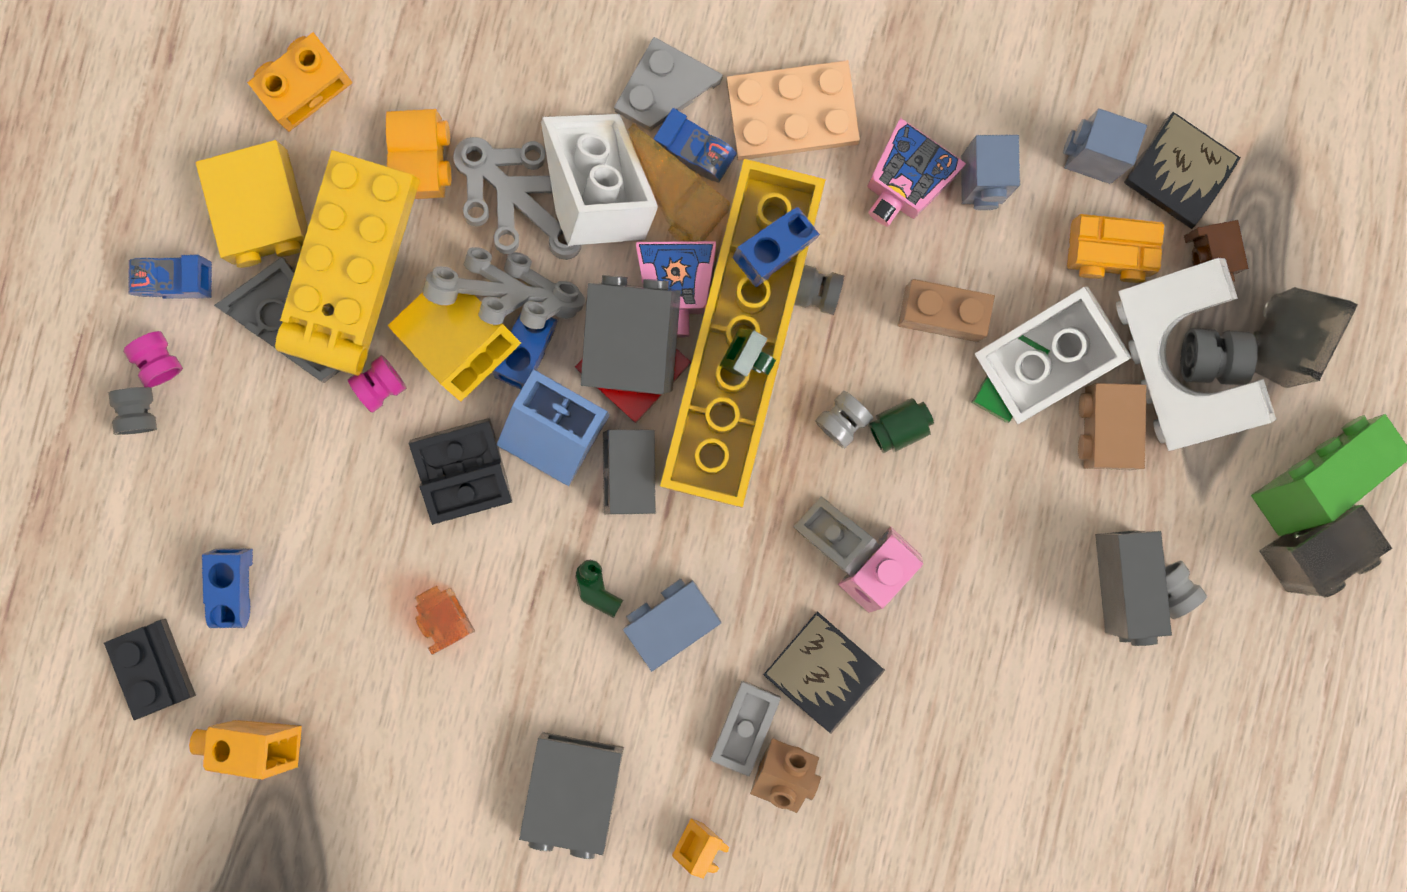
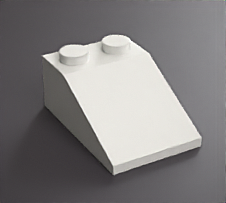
[541,114,658,246]
[975,287,1132,424]

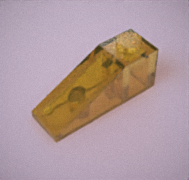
[628,123,730,242]

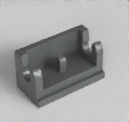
[603,430,656,515]

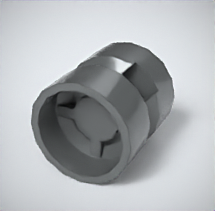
[1180,328,1257,386]

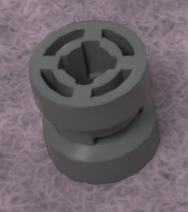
[794,265,844,315]
[108,387,157,435]

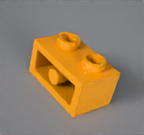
[247,32,353,132]

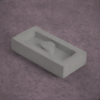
[793,496,880,577]
[710,681,781,777]

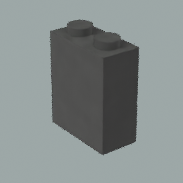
[581,275,681,394]
[1095,530,1172,646]
[519,732,624,859]

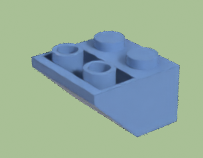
[497,369,610,486]

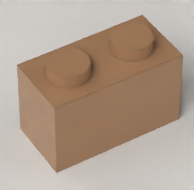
[898,279,995,342]
[1078,383,1146,470]

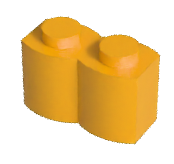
[386,109,452,199]

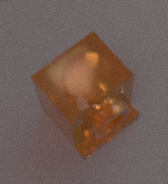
[415,586,475,655]

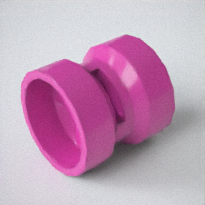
[123,331,183,388]
[347,355,407,413]

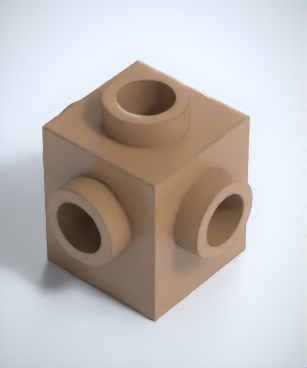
[750,738,821,813]

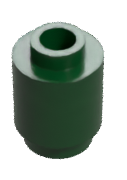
[869,398,934,453]

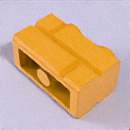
[1067,214,1164,283]

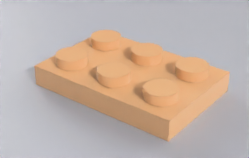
[726,60,860,161]

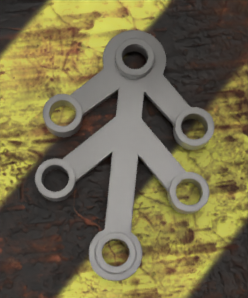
[454,137,582,260]
[423,247,585,329]

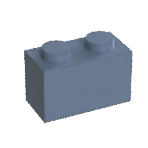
[1063,108,1147,184]
[961,135,1020,210]
[623,579,722,672]

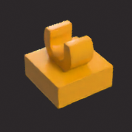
[672,819,729,879]

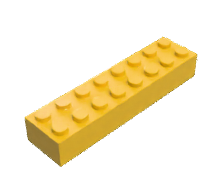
[660,159,826,508]

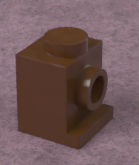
[1184,220,1249,282]

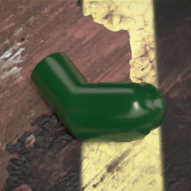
[575,560,623,618]

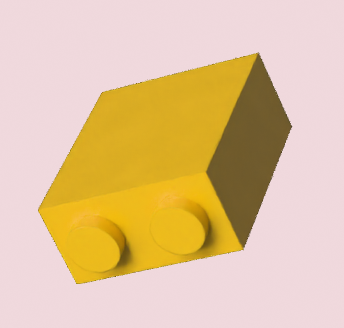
[195,140,308,268]
[387,292,521,402]

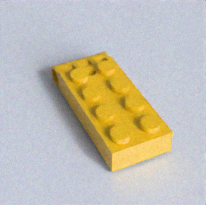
[275,150,420,376]

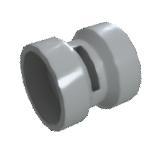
[815,390,873,449]
[1165,561,1207,619]

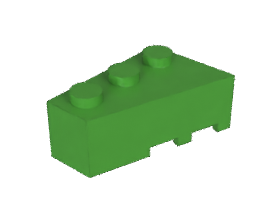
[1251,414,1407,536]

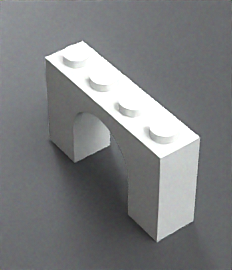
[1116,258,1276,451]

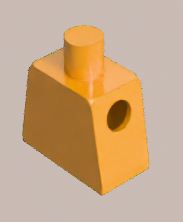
[189,720,302,780]

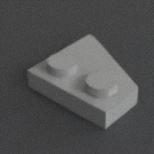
[614,37,723,131]

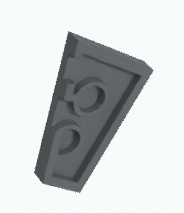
[214,257,340,383]

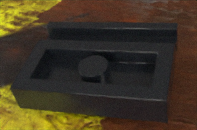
[104,619,196,720]

